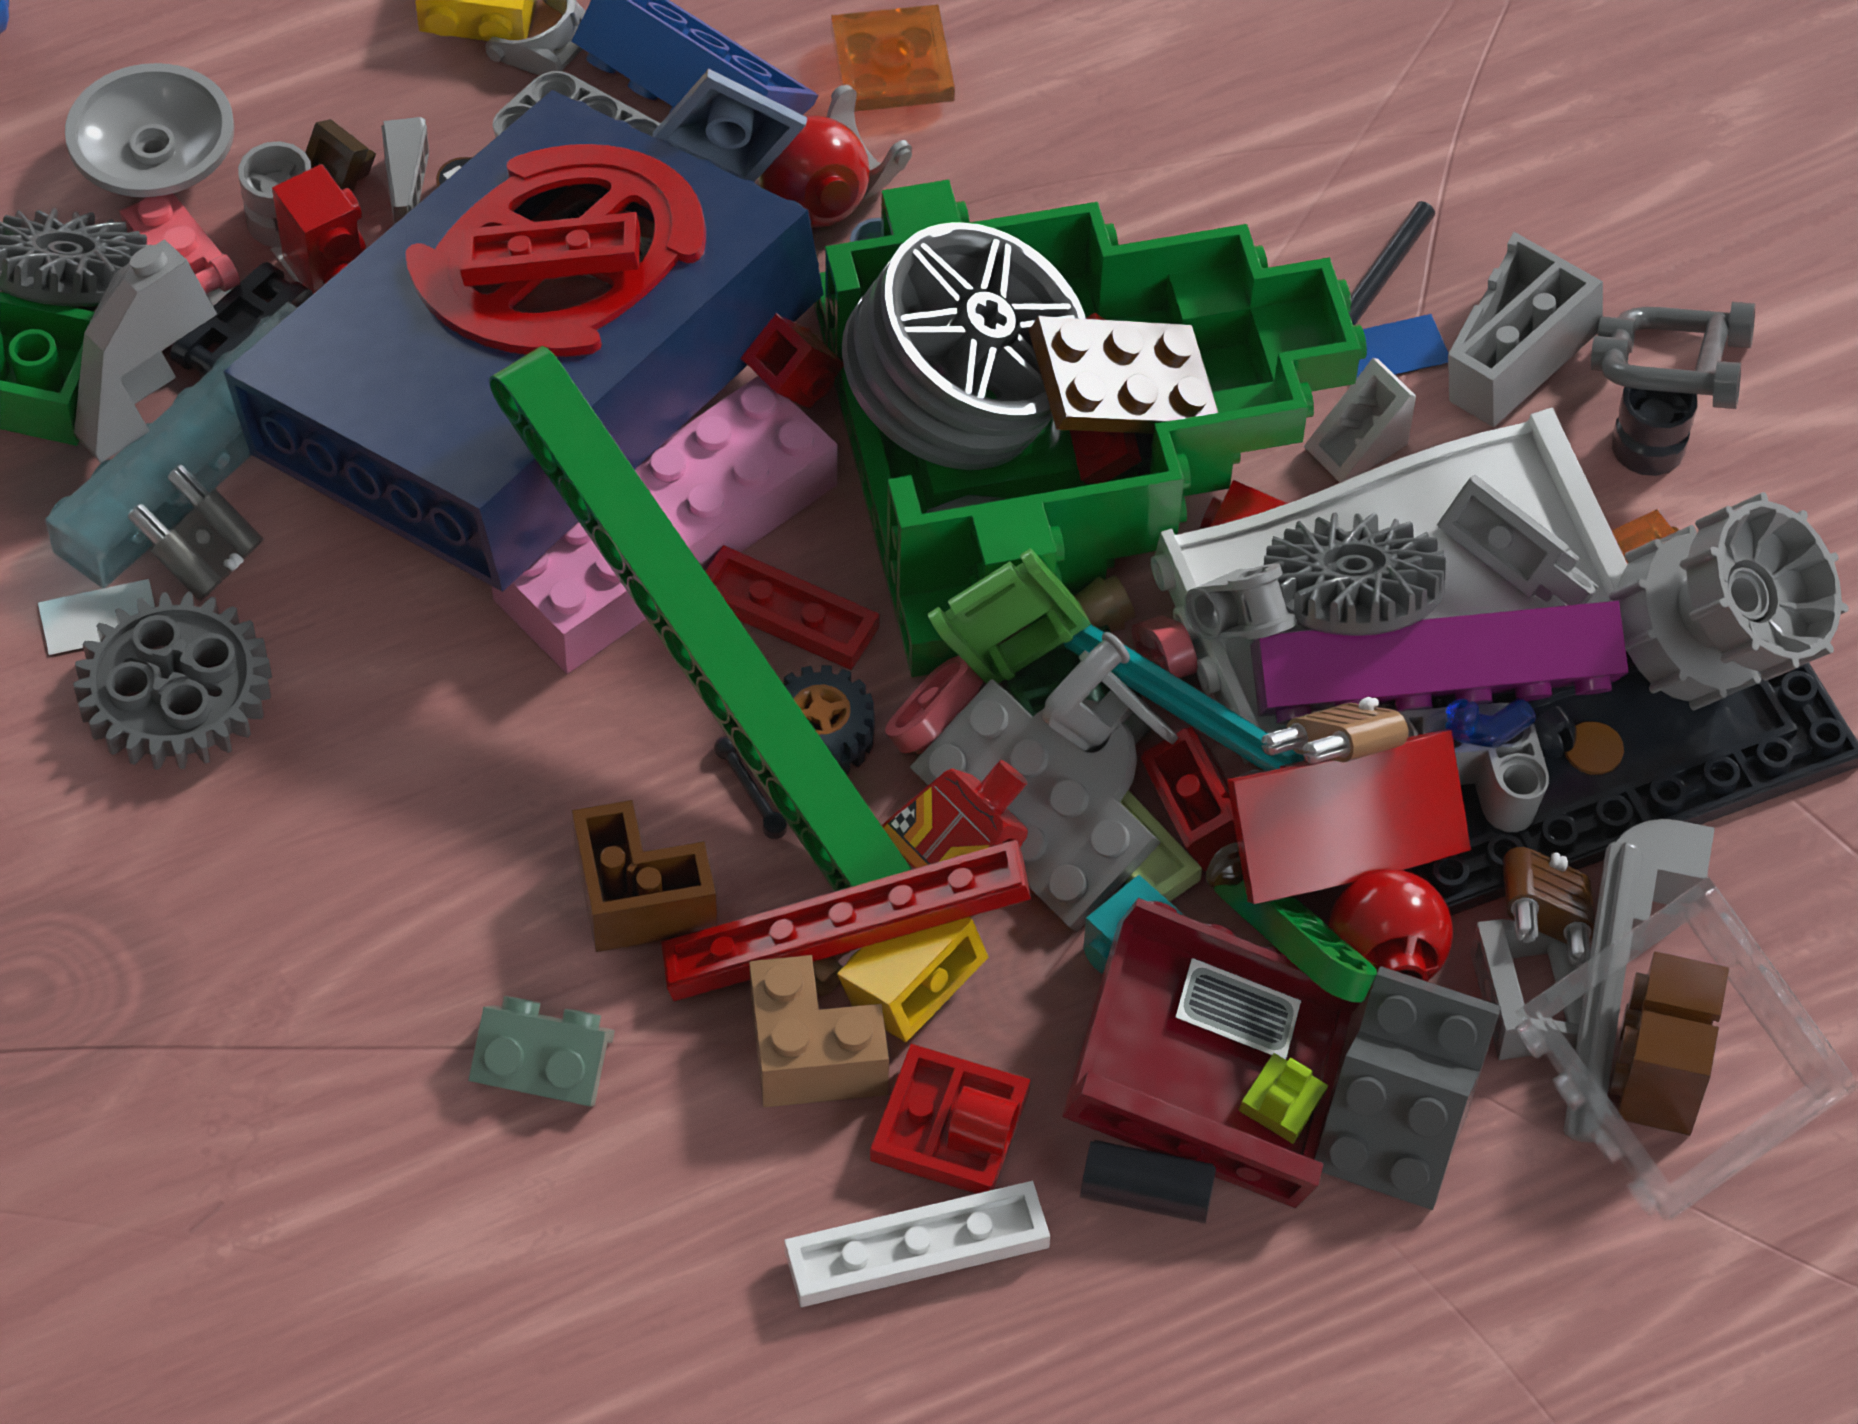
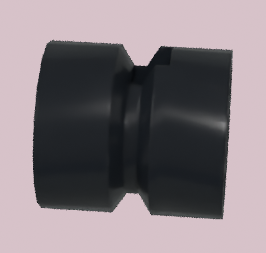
[1612,387,1698,476]

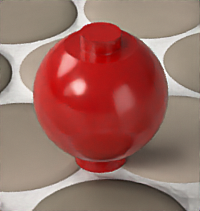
[759,115,870,228]
[1328,869,1453,990]

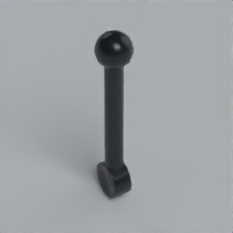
[714,736,787,839]

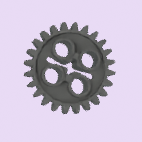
[73,592,272,770]

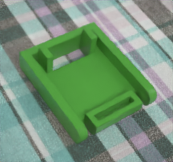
[928,548,1091,684]

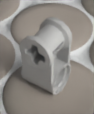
[1184,564,1297,640]

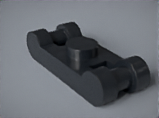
[170,262,313,390]

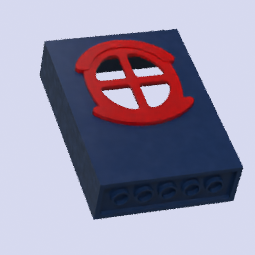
[223,90,824,592]

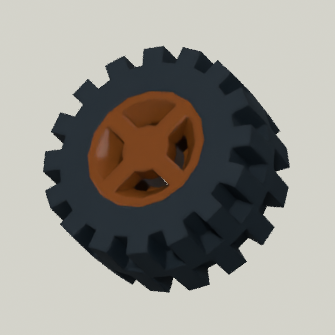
[783,665,875,775]

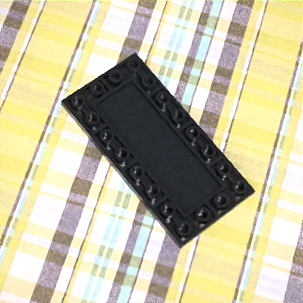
[1404,650,1858,916]

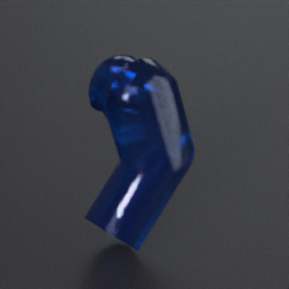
[1445,698,1536,749]

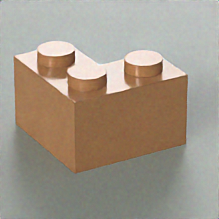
[749,955,889,1108]

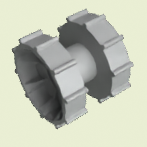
[1609,492,1849,710]

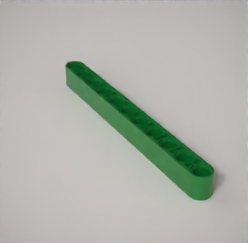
[489,346,911,892]

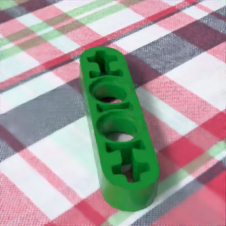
[1213,880,1377,1003]

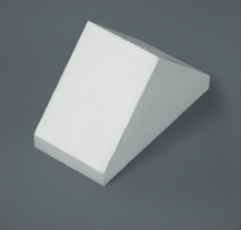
[1304,358,1416,483]

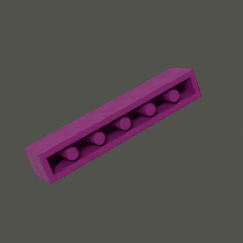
[1250,601,1628,725]

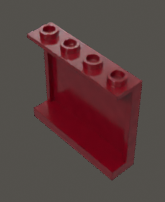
[1062,898,1367,1209]

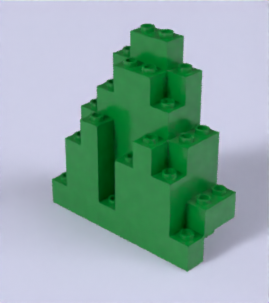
[814,179,1367,678]

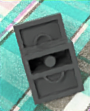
[1314,967,1501,1210]

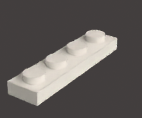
[784,1181,1050,1307]

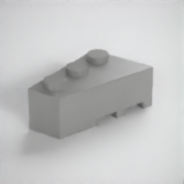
[1448,232,1603,427]

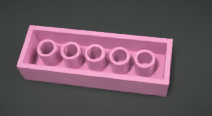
[492,376,837,674]

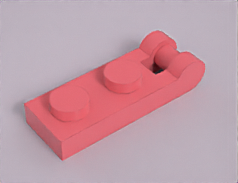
[119,193,240,294]

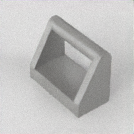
[1470,919,1584,1060]

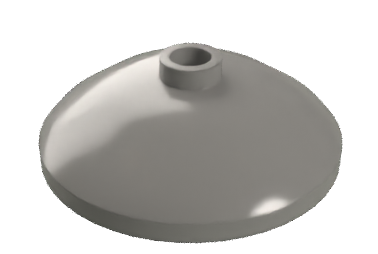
[65,63,235,197]

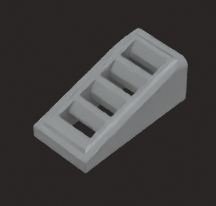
[381,117,429,225]

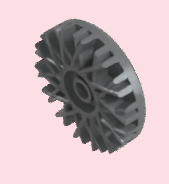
[0,208,151,308]
[1264,513,1446,636]

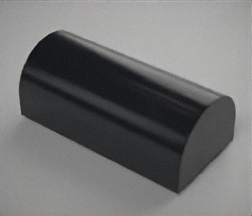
[1080,1140,1216,1224]

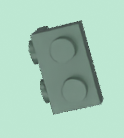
[468,996,615,1106]

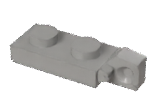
[1437,475,1599,605]

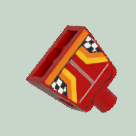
[881,760,1028,869]

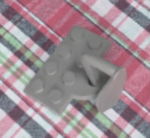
[910,632,1179,932]

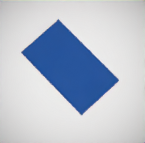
[1356,314,1449,379]

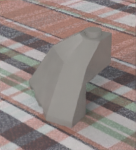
[74,239,217,463]

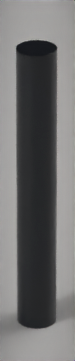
[1349,201,1435,325]

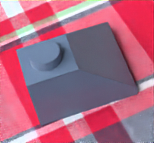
[652,69,807,182]

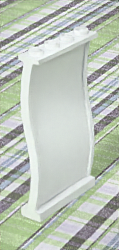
[1151,408,1628,764]

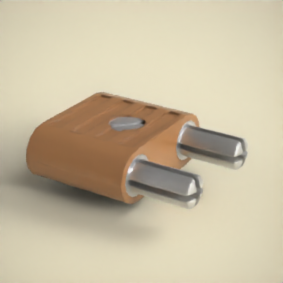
[1261,697,1408,764]

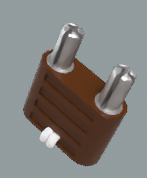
[1502,847,1595,967]

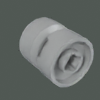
[238,141,311,247]

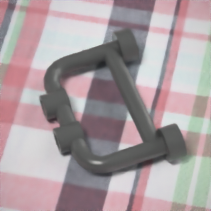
[1591,301,1756,409]

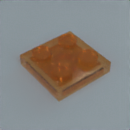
[831,4,955,112]

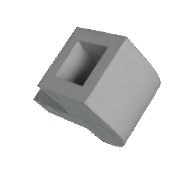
[1616,819,1715,952]

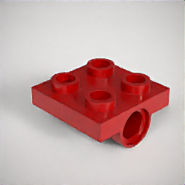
[870,1043,1031,1194]

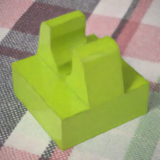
[1239,1053,1328,1144]

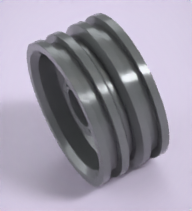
[842,223,1086,470]

